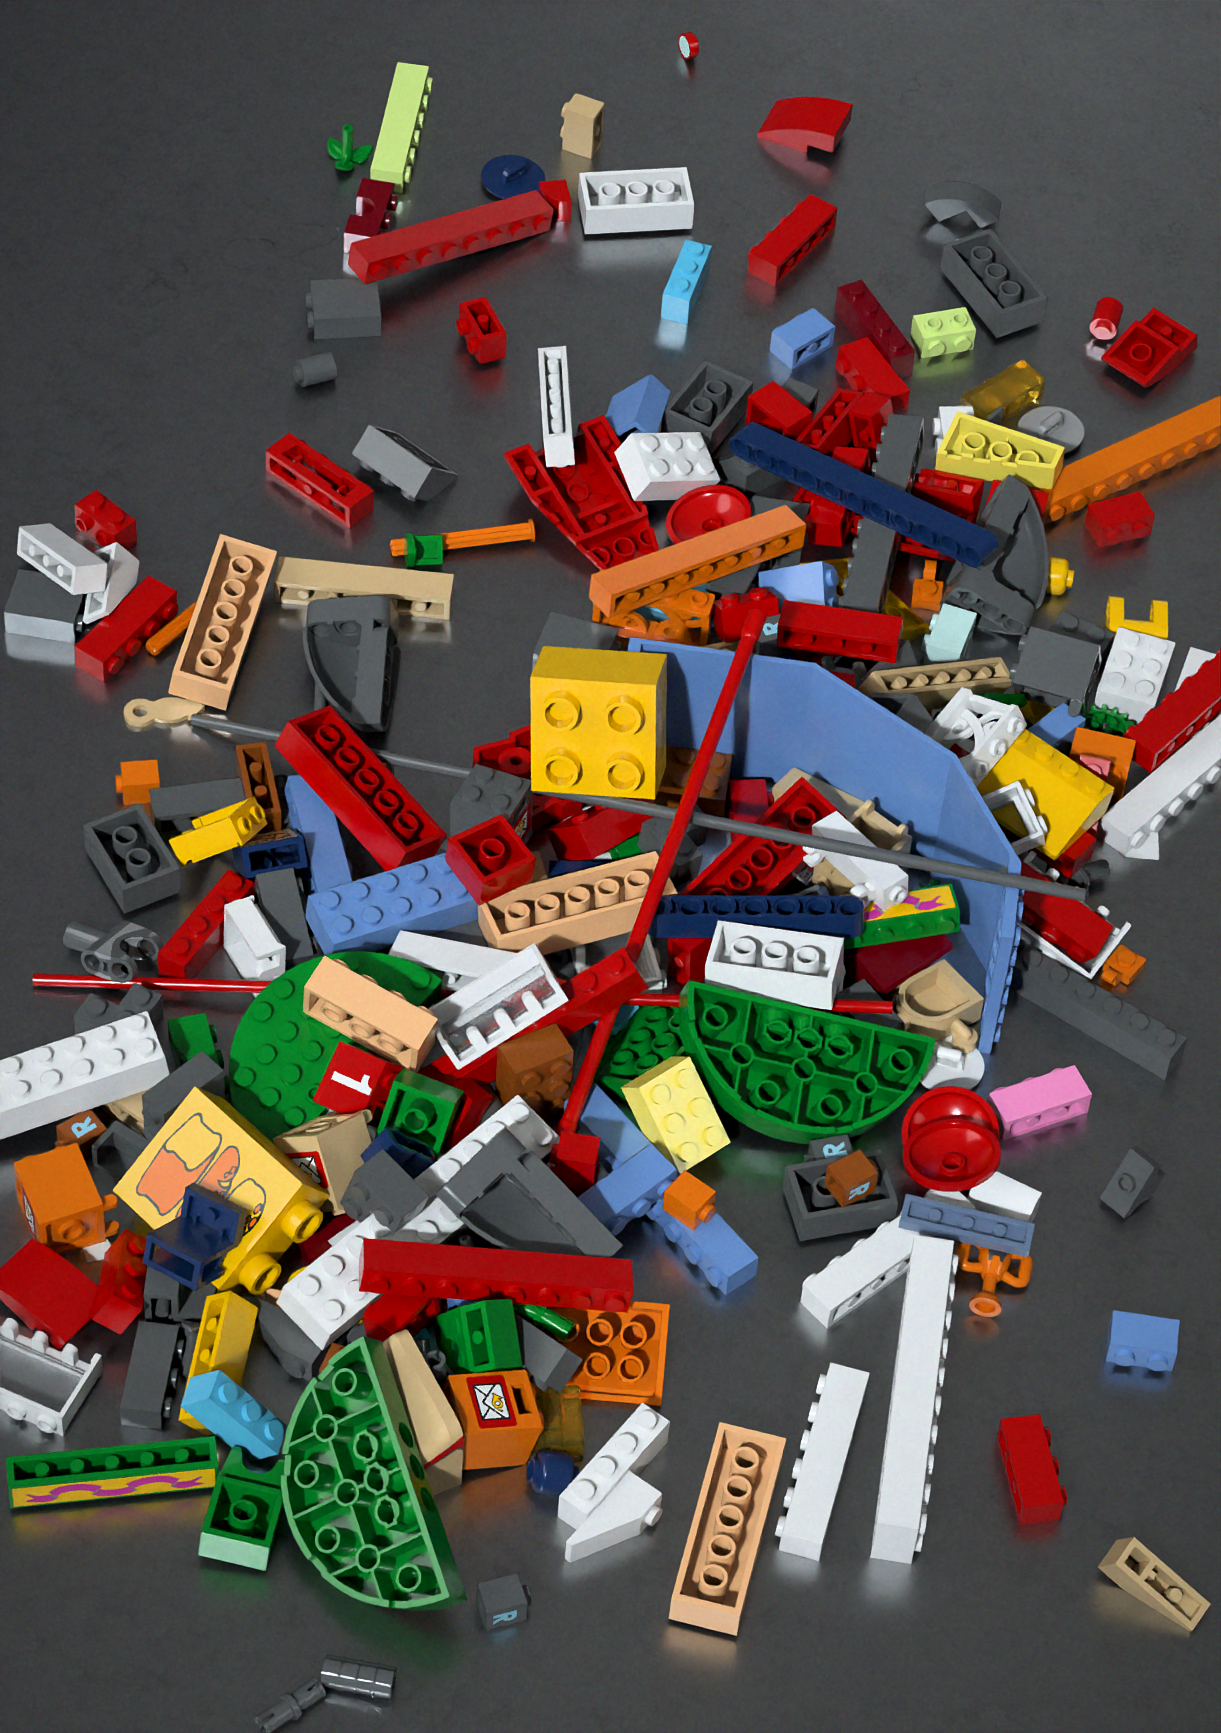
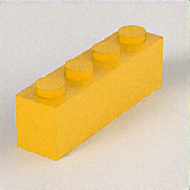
[178,1291,258,1436]

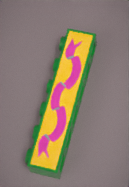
[844,883,960,950]
[6,1436,219,1509]

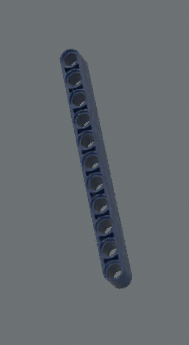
[729,422,999,568]

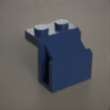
[142,1182,247,1291]

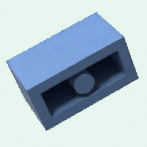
[770,308,835,370]
[1106,1310,1180,1371]

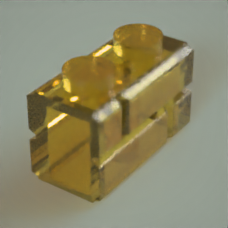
[535,1385,585,1462]

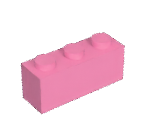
[987,1065,1092,1141]

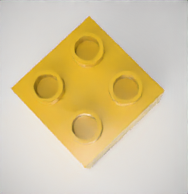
[530,646,667,800]

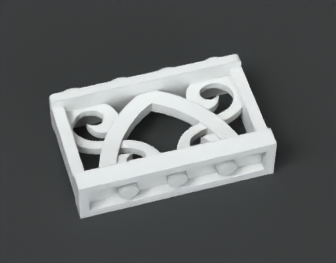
[925,687,1027,787]

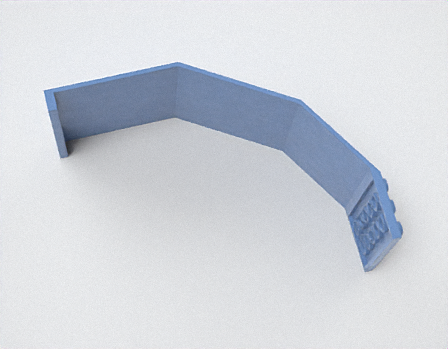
[628,637,1025,1054]

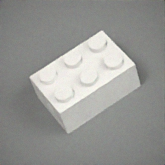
[614,432,720,501]
[1094,627,1176,725]

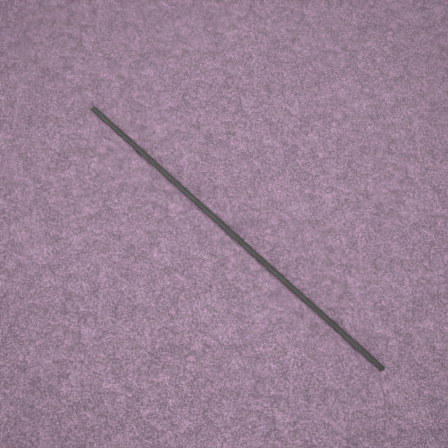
[190,714,1089,902]

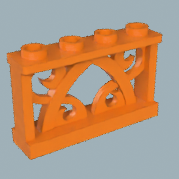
[592,569,715,647]

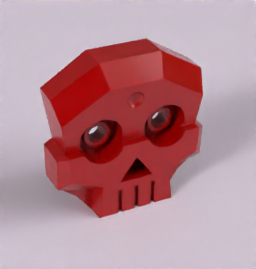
[472,724,583,831]

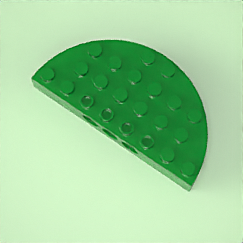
[229,951,443,1144]
[679,980,936,1144]
[281,1336,468,1611]

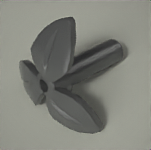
[174,1321,200,1378]

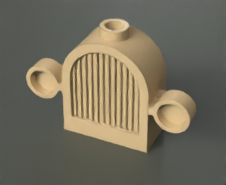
[895,959,984,1054]

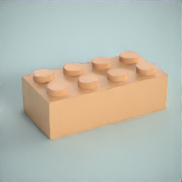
[303,956,438,1072]

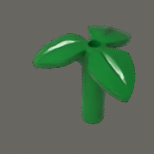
[327,124,373,171]

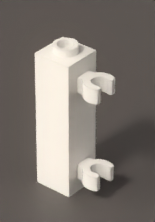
[803,811,908,911]

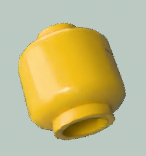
[1045,556,1075,596]

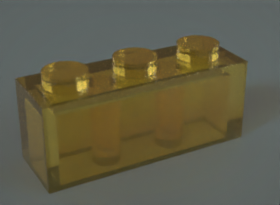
[960,360,1046,423]

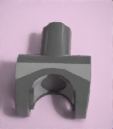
[63,921,164,983]

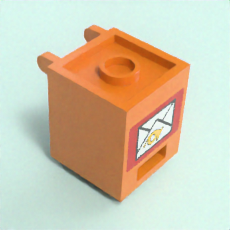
[13,1143,120,1256]
[442,1370,544,1470]

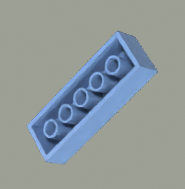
[305,853,478,955]

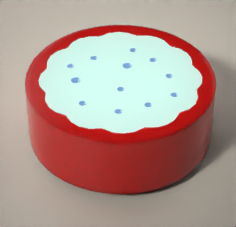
[678,32,699,60]

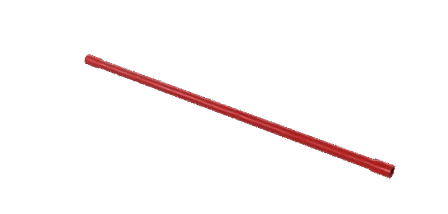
[555,609,767,1137]

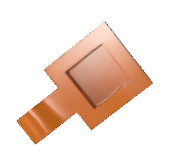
[911,559,943,611]
[1099,944,1147,993]

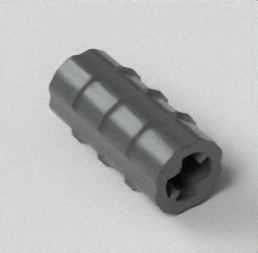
[320,1654,397,1699]

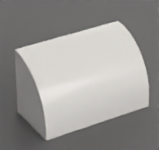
[967,1171,1042,1223]

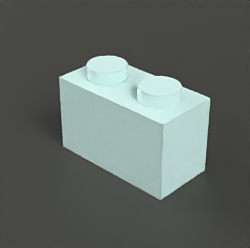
[921,603,977,665]

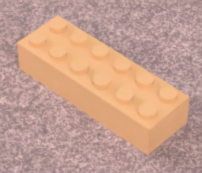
[168,534,277,711]
[477,851,677,955]
[669,1422,786,1636]

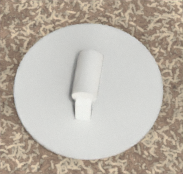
[919,1036,985,1090]

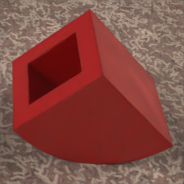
[538,179,572,222]

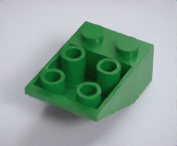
[433,1299,523,1375]

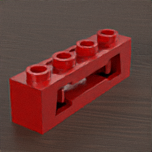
[265,433,374,528]

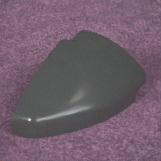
[940,474,1049,635]
[302,595,401,733]
[435,1127,623,1258]

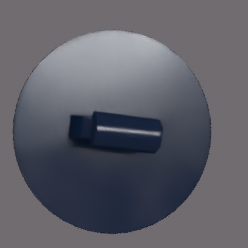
[481,155,546,199]

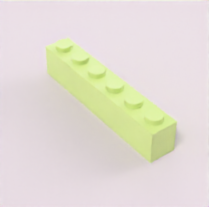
[371,62,433,193]

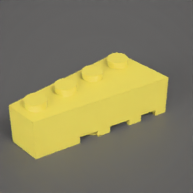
[935,411,1065,489]

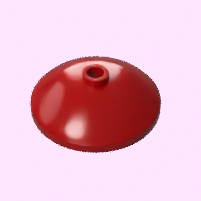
[666,485,752,544]
[902,1086,999,1147]
[903,1119,1001,1192]

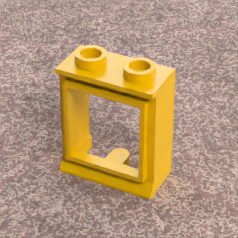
[169,796,268,868]

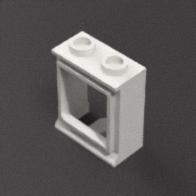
[982,781,1048,855]
[224,895,286,998]

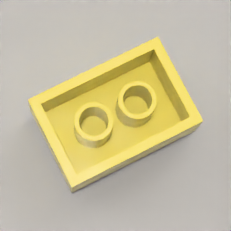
[621,1056,731,1174]

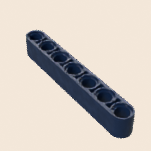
[648,895,864,939]

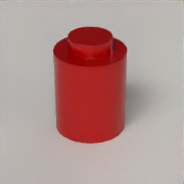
[1089,297,1123,340]

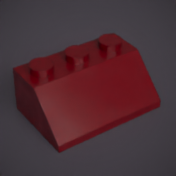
[843,934,954,995]

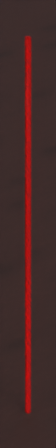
[33,973,893,1014]

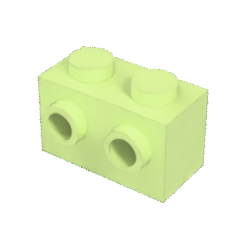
[910,307,976,358]

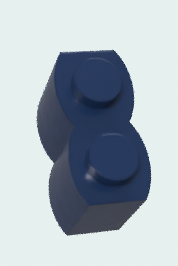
[360,1127,437,1180]

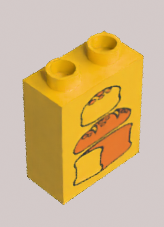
[113,1086,330,1297]

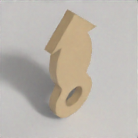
[123,697,205,727]

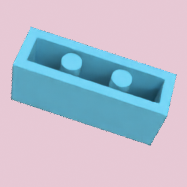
[661,240,712,324]
[180,1370,287,1462]

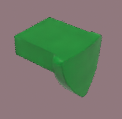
[404,532,443,568]

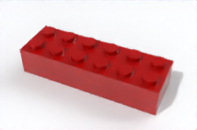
[274,705,447,871]
[678,777,847,896]

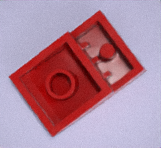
[757,97,853,153]
[1101,307,1197,388]
[0,1238,98,1351]

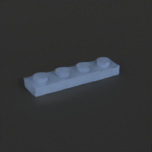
[898,1194,1035,1258]

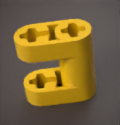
[1106,596,1168,642]

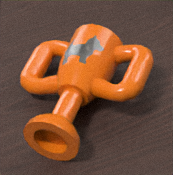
[956,1242,1033,1317]

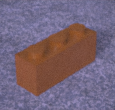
[236,742,281,834]

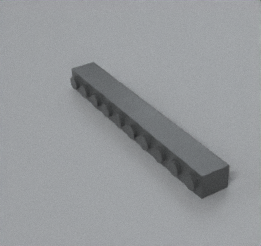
[838,414,924,614]

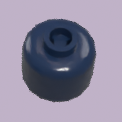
[526,1449,580,1496]

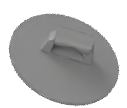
[1017,406,1085,454]

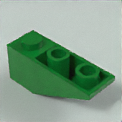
[168,1013,229,1100]

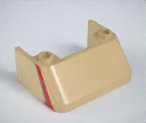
[383,1329,464,1496]

